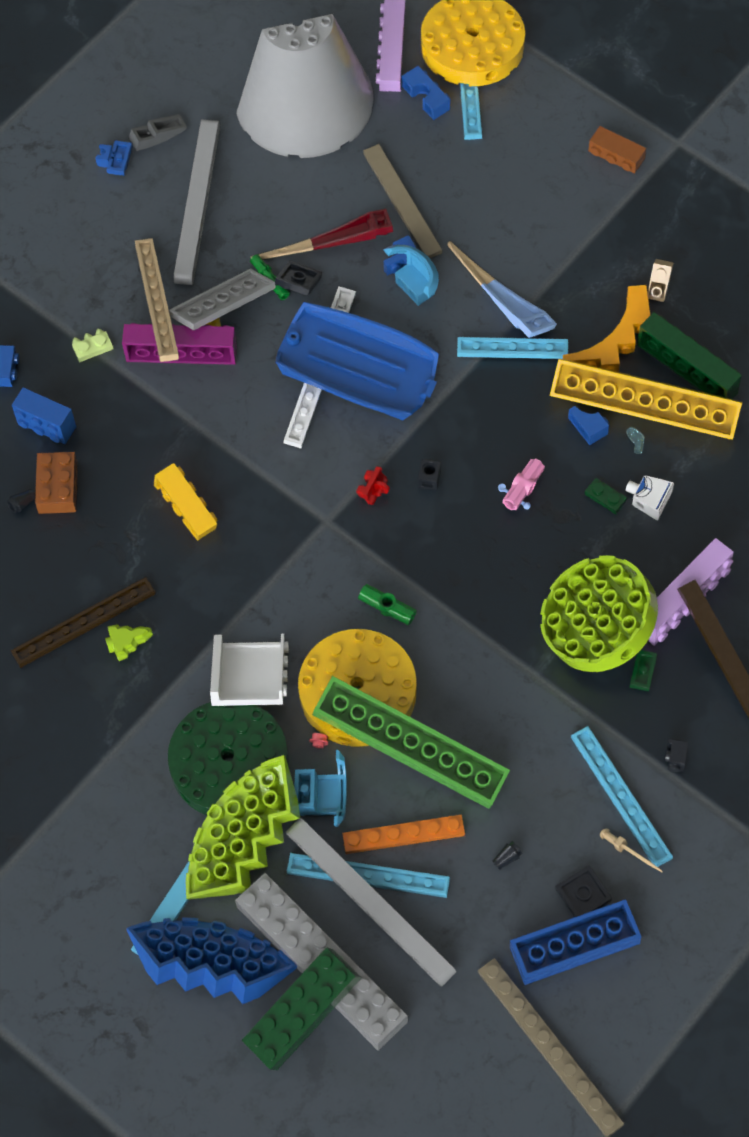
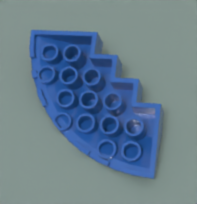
[127,918,297,1004]

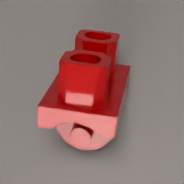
[356,466,390,505]

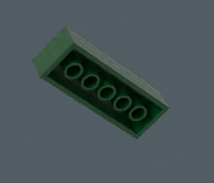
[637,312,742,399]
[242,947,362,1070]

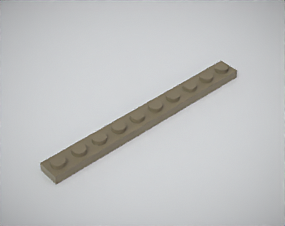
[478,958,624,1137]

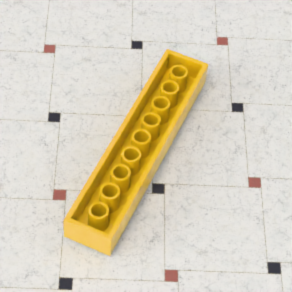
[550,358,743,440]

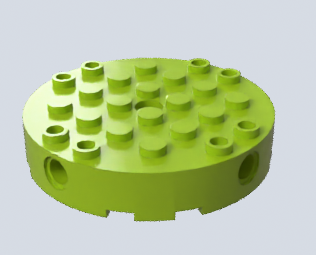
[541,555,658,672]

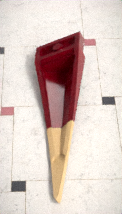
[252,209,393,259]

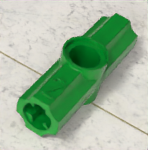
[358,584,417,626]

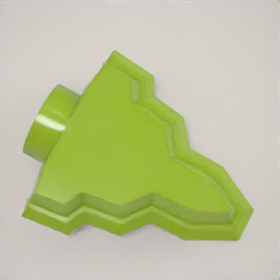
[105,624,153,661]

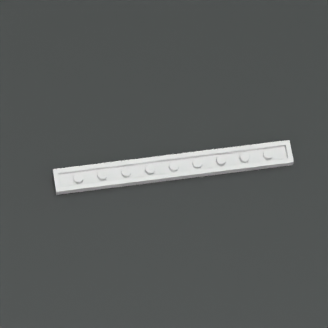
[284,286,356,448]

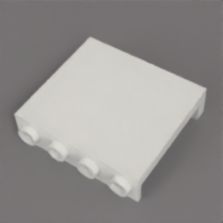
[210,634,289,706]

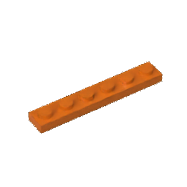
[342,814,465,854]

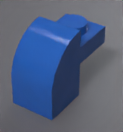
[384,235,416,276]

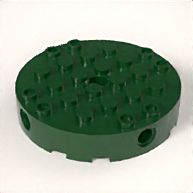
[168,702,289,815]

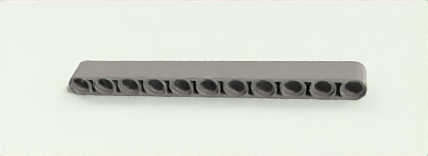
[174,120,220,285]
[286,818,456,987]

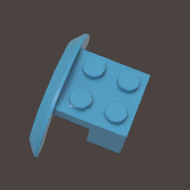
[383,245,439,306]
[294,750,347,827]

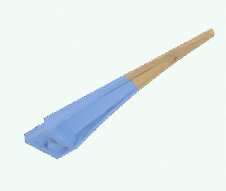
[447,241,557,338]

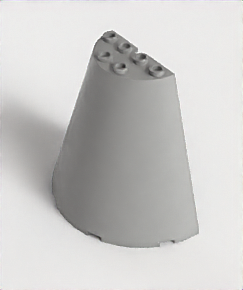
[236,14,374,158]

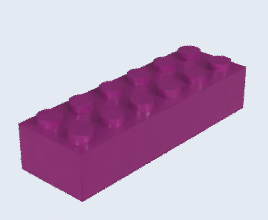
[122,323,237,365]

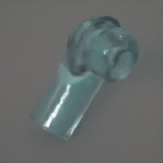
[626,427,645,454]

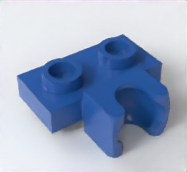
[96,141,133,176]

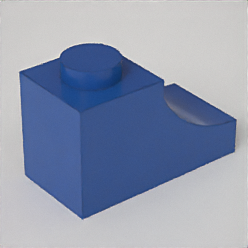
[568,406,609,445]

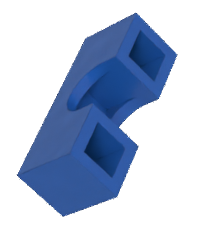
[401,66,451,120]

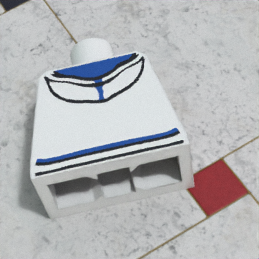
[625,476,674,520]

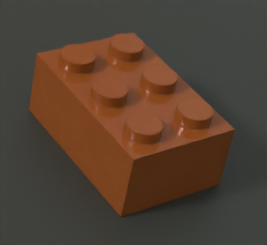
[35,452,78,514]

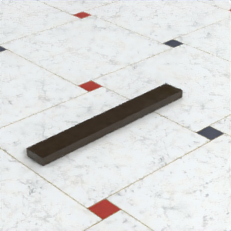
[10,577,156,668]
[677,580,749,718]

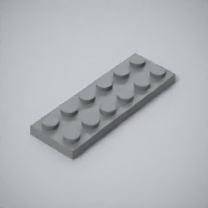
[169,269,275,330]

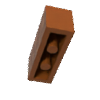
[589,126,646,174]

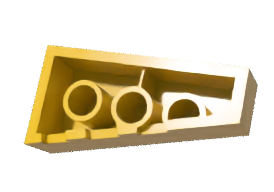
[154,463,218,541]

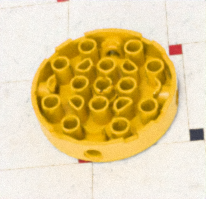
[421,0,525,86]
[298,629,417,747]

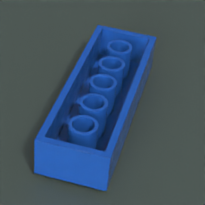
[510,899,641,985]

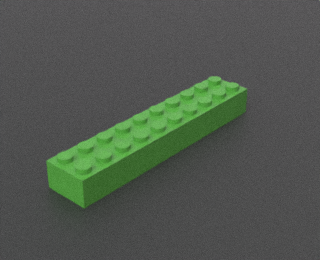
[312,676,510,809]

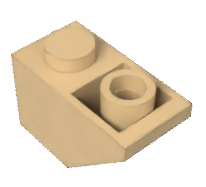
[647,259,674,302]

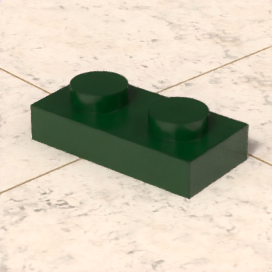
[585,478,627,514]
[630,650,657,692]

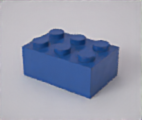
[12,388,76,444]

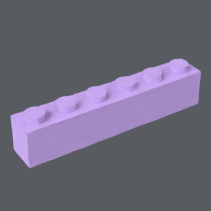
[376,0,405,91]

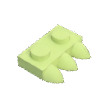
[72,329,113,362]

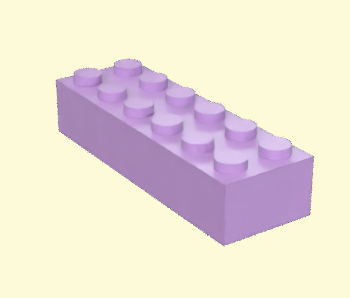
[648,538,734,646]

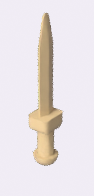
[600,829,663,872]

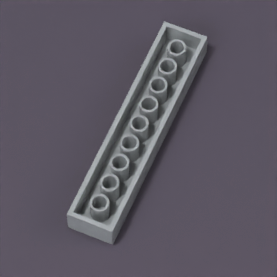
[235,873,408,1051]

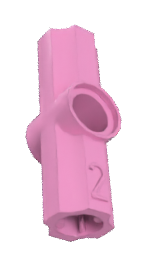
[503,459,545,510]

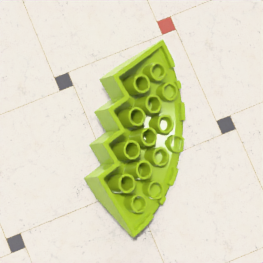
[186,755,300,899]

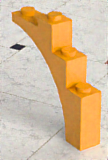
[562,285,650,372]

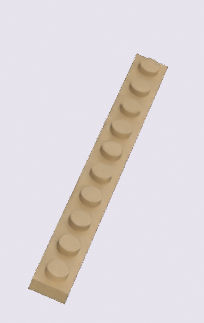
[135,238,179,362]

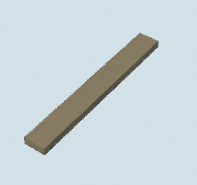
[363,144,442,258]

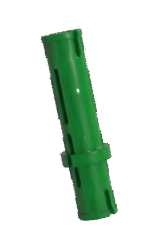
[250,254,290,301]

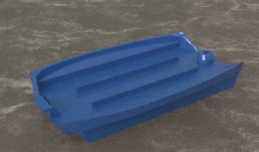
[275,302,439,420]

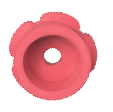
[309,733,328,749]

